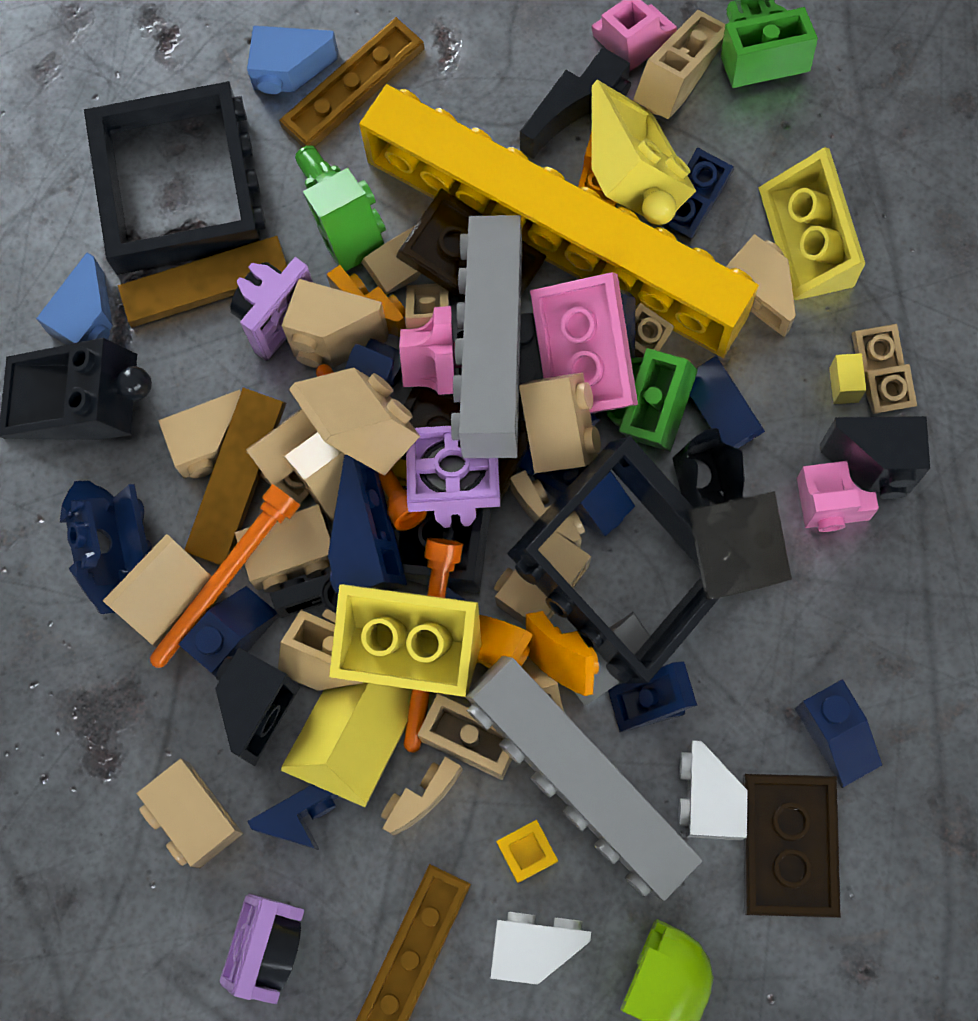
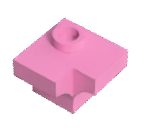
[592,0,677,71]
[399,306,462,395]
[796,461,879,532]

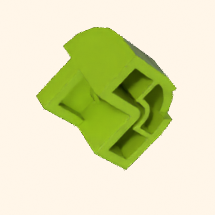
[620,919,714,1021]

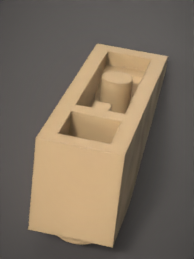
[633,10,725,119]

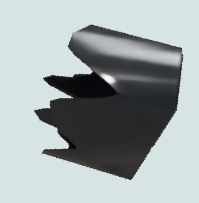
[672,428,753,533]

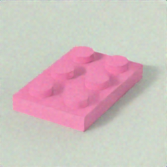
[530,272,638,414]

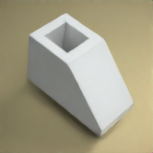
[678,741,747,840]
[490,912,591,985]

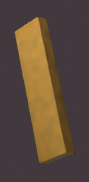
[279,17,425,147]
[118,236,287,328]
[184,387,287,565]
[356,864,472,1021]

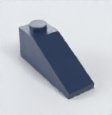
[328,454,407,596]

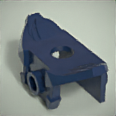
[60,480,152,614]

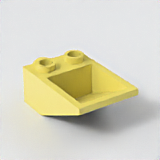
[591,80,696,226]

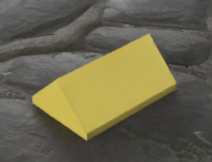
[758,147,866,300]
[329,584,482,697]
[281,682,412,807]

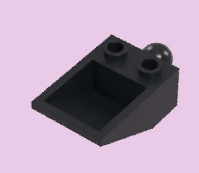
[0,338,152,440]

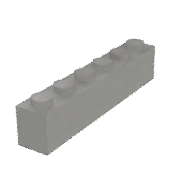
[451,215,523,458]
[465,656,703,901]

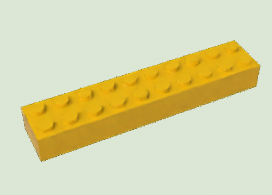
[359,84,759,358]

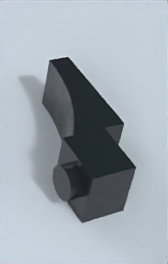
[520,47,631,159]

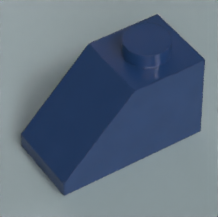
[533,465,635,537]
[178,586,279,677]
[795,679,882,788]

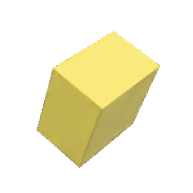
[829,353,866,404]

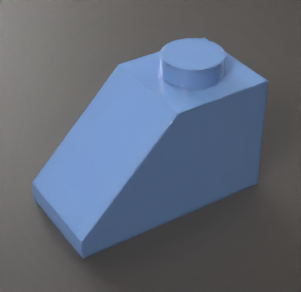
[247,26,338,94]
[36,252,113,345]

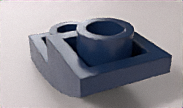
[664,147,734,239]
[690,355,765,448]

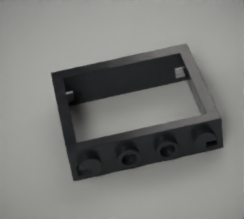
[84,81,266,275]
[507,436,746,684]

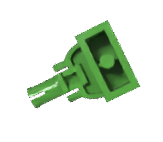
[721,0,818,88]
[295,145,386,271]
[603,348,698,452]

